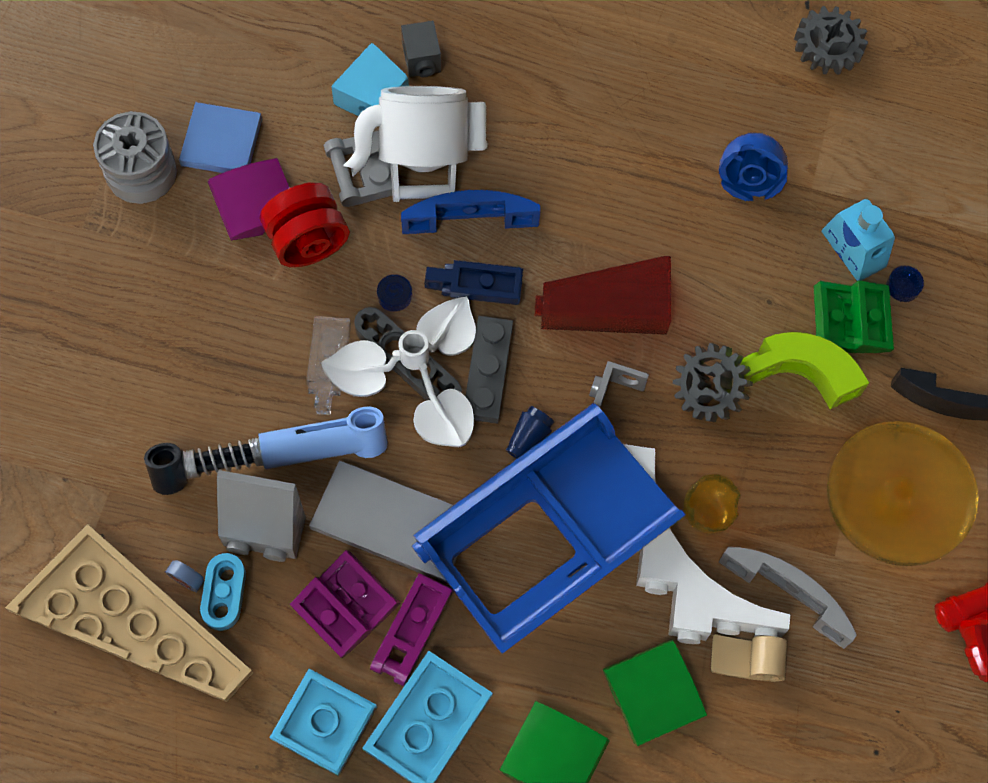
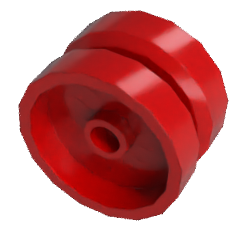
[259,182,350,268]

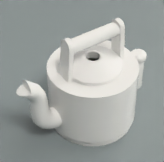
[343,86,488,202]

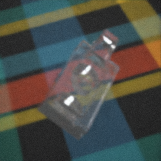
[306,316,351,415]

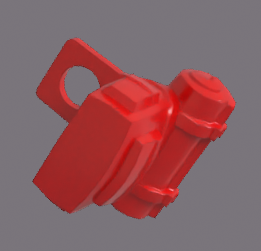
[935,582,988,682]

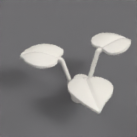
[321,296,476,447]

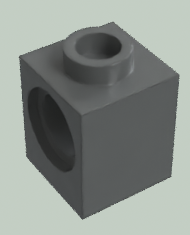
[401,20,441,77]

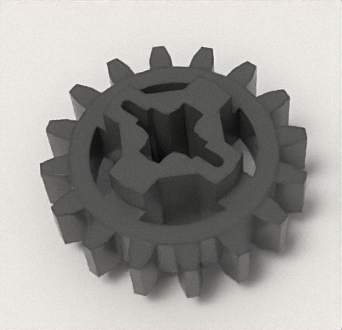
[794,6,868,75]
[673,343,753,422]

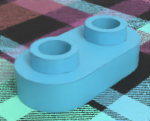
[200,553,246,631]

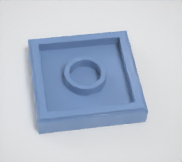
[179,102,262,173]

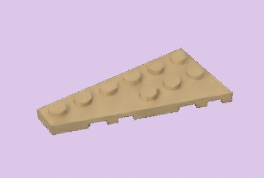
[5,524,253,702]

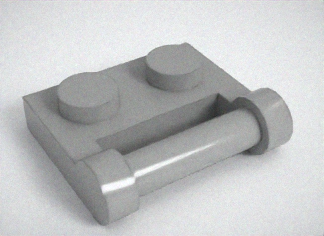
[323,130,400,207]

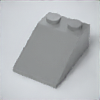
[217,470,306,562]

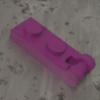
[370,573,453,687]

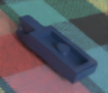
[424,260,523,305]

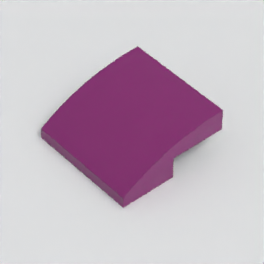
[208,158,290,241]
[290,550,400,658]

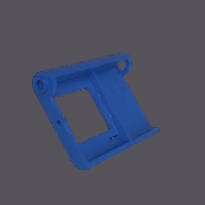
[412,403,686,654]

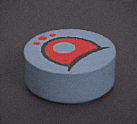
[165,560,204,593]

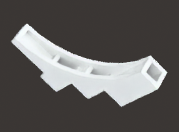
[623,444,790,644]

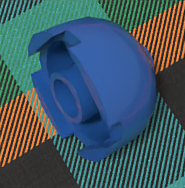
[719,132,788,201]

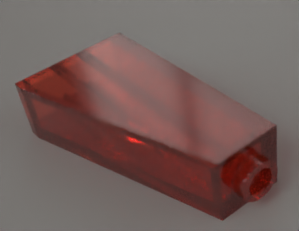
[535,256,671,335]

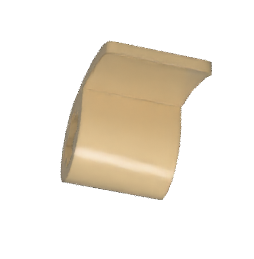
[711,634,787,682]

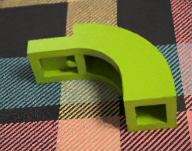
[740,332,869,410]

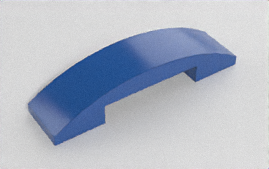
[401,190,540,234]

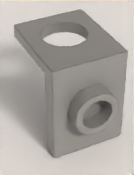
[589,361,649,409]

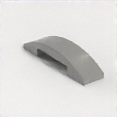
[719,547,857,649]

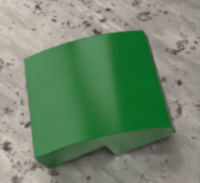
[813,280,894,353]
[603,640,707,746]
[500,701,610,783]

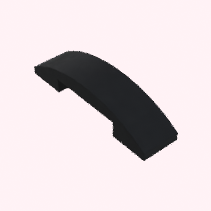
[891,368,988,421]

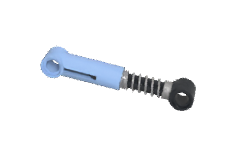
[144,406,388,495]

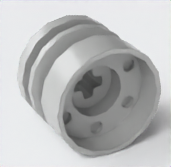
[93,111,177,204]

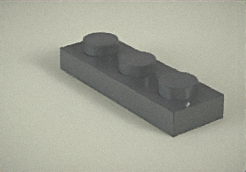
[466,316,513,424]

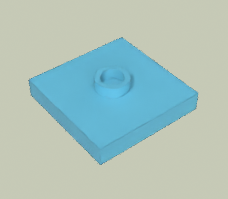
[269,669,377,777]

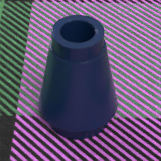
[505,406,554,459]

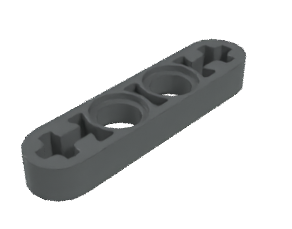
[354,307,462,401]

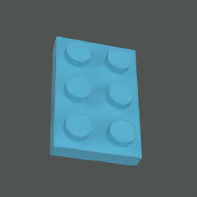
[362,651,493,783]

